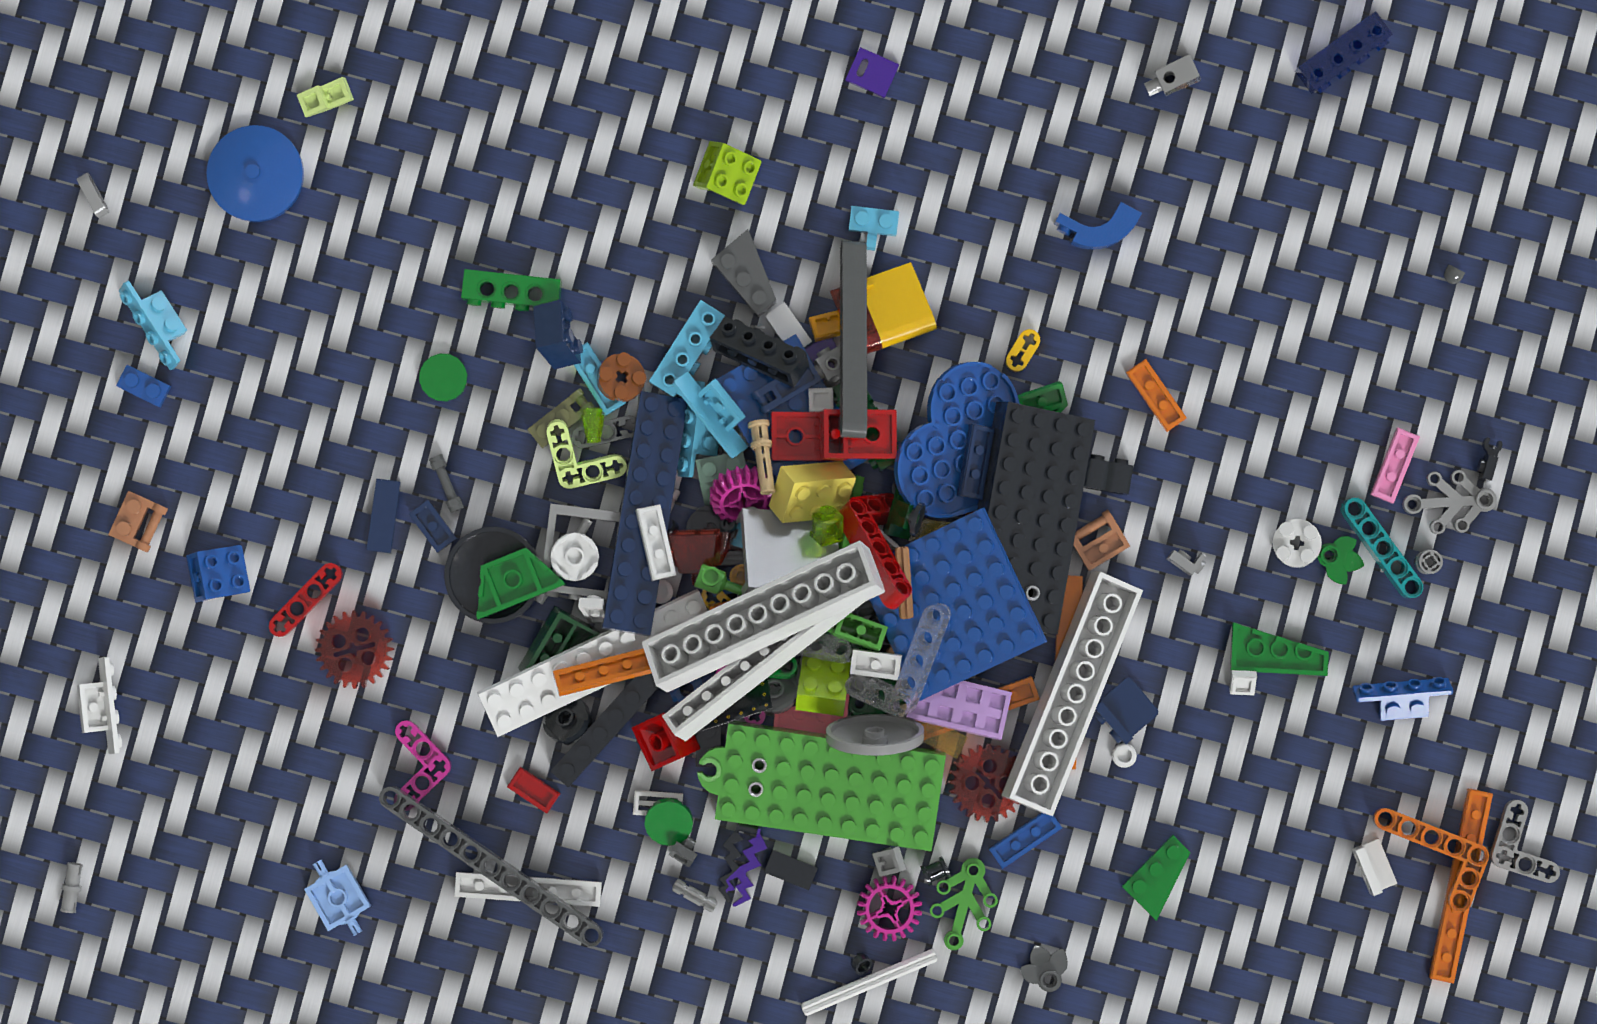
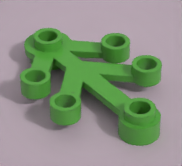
[930,858,998,950]

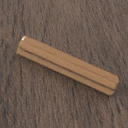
[895,546,914,619]

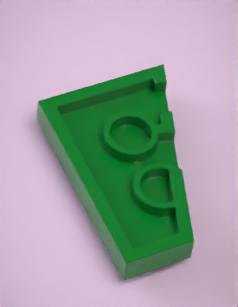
[1122,835,1191,921]

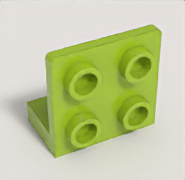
[693,141,761,205]

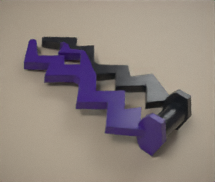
[718,823,767,907]

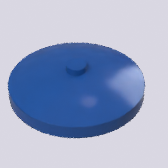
[207,125,304,222]

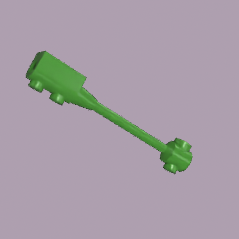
[694,564,888,652]

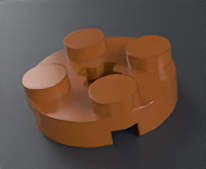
[597,352,647,402]

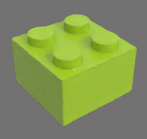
[795,654,851,716]

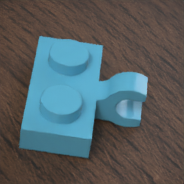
[849,206,899,251]

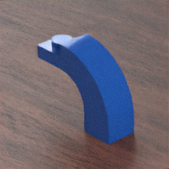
[1054,202,1142,250]

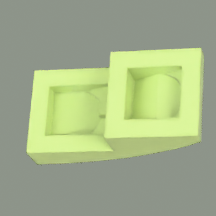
[297,77,354,117]

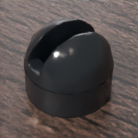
[851,953,872,975]

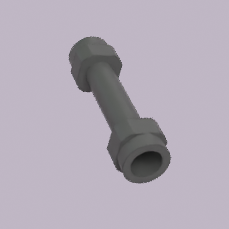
[429,454,464,513]

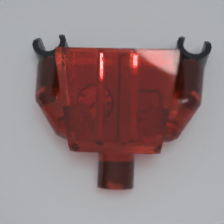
[667,519,736,586]

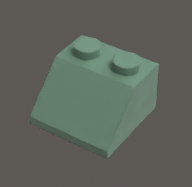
[695,452,746,506]

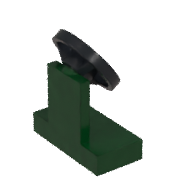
[884,486,926,540]

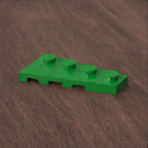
[1230,622,1329,676]

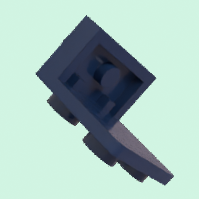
[1093,678,1158,745]

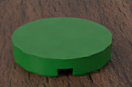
[419,353,468,402]
[645,798,693,846]

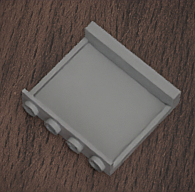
[736,507,839,595]

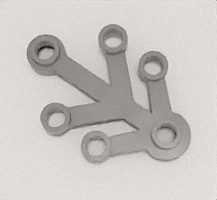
[1402,470,1497,534]

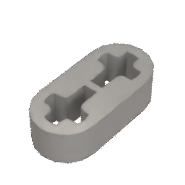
[77,173,109,218]

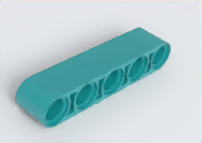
[1341,498,1423,598]

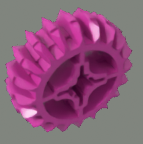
[709,465,772,524]
[857,875,922,941]

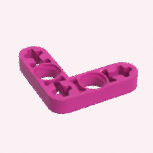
[394,720,451,811]

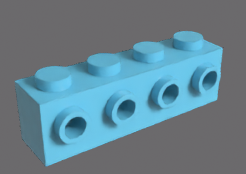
[649,300,725,397]

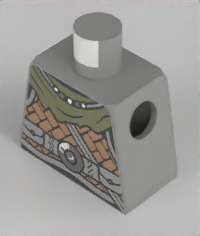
[1144,54,1201,96]

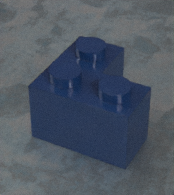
[533,300,583,370]

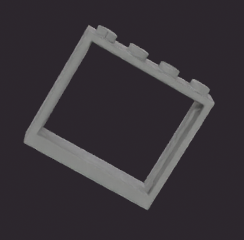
[543,504,620,603]

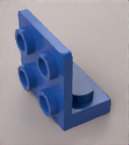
[186,545,250,603]

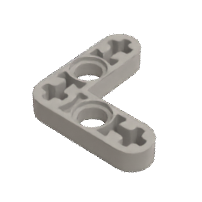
[1490,799,1560,883]

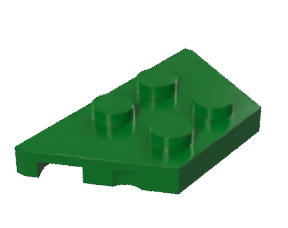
[476,548,566,619]

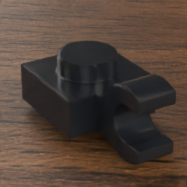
[1476,437,1503,482]

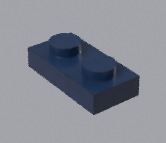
[409,500,457,553]

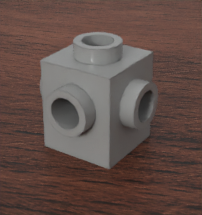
[814,345,840,383]

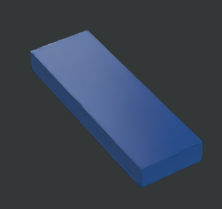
[988,813,1062,869]

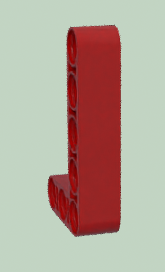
[836,493,912,610]

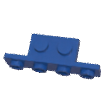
[1353,677,1453,721]

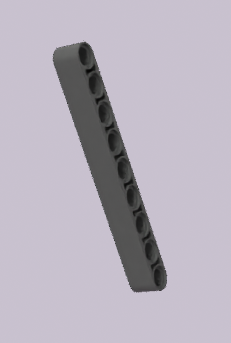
[840,241,867,438]

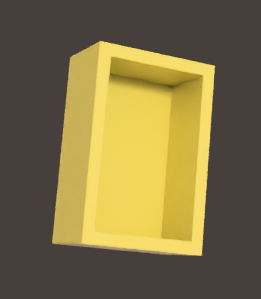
[769,461,856,523]

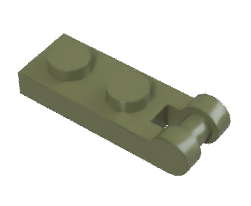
[527,388,595,449]

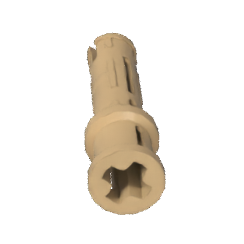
[748,419,776,495]

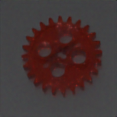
[315,610,395,689]
[948,743,1021,823]

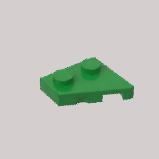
[1017,381,1068,413]

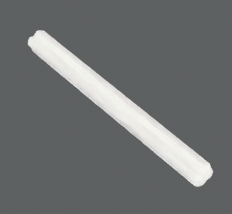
[801,949,937,1016]

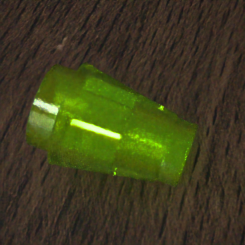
[581,408,605,443]

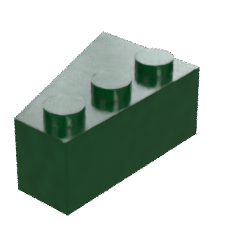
[518,606,600,671]

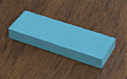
[574,342,626,416]

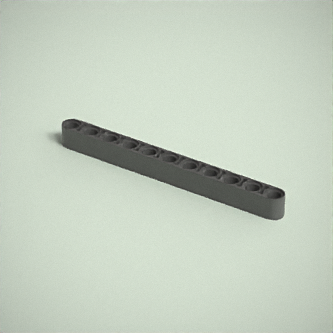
[379,786,604,947]

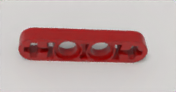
[269,563,343,637]

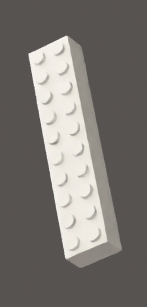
[642,541,885,692]
[1001,571,1143,816]

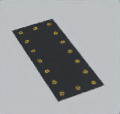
[698,678,773,732]

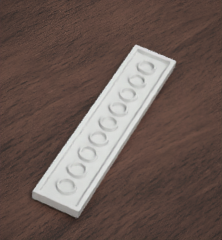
[477,589,708,737]

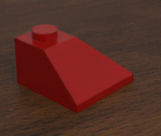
[632,713,701,771]

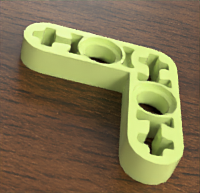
[547,419,627,489]

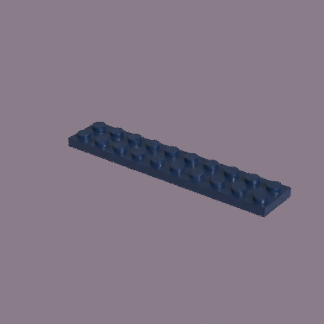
[602,391,688,636]

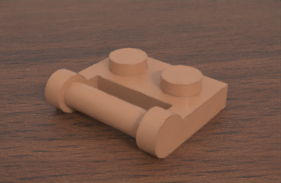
[108,491,168,552]
[1073,509,1130,571]

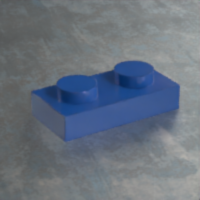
[116,365,171,408]

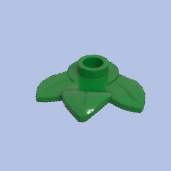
[1317,536,1364,585]

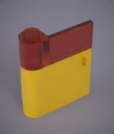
[830,262,937,354]

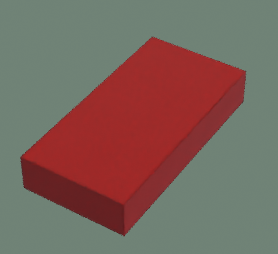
[507,767,561,814]

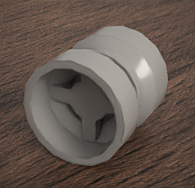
[1414,550,1443,574]

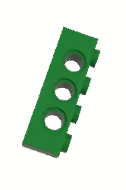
[461,269,562,311]

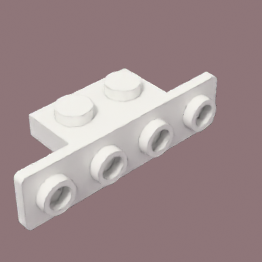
[77,657,122,754]

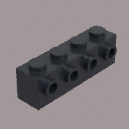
[710,316,809,388]

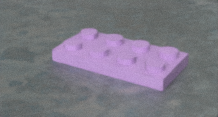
[906,681,1012,741]

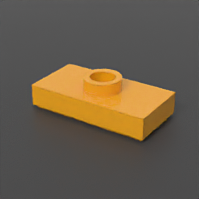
[809,310,840,342]

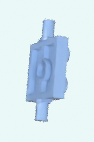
[304,859,371,936]

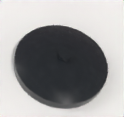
[444,527,539,624]

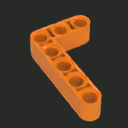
[1373,808,1489,912]

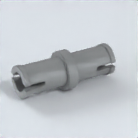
[60,862,83,913]

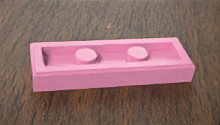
[1370,428,1420,504]

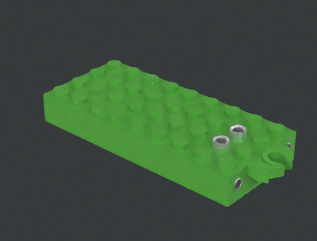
[697,721,946,851]

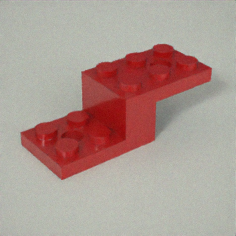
[770,409,897,461]

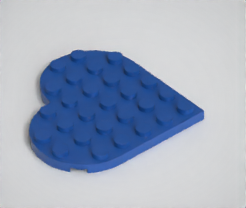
[894,362,1019,518]

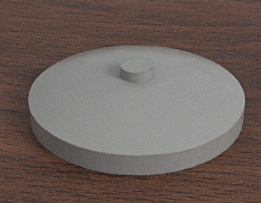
[826,714,924,756]

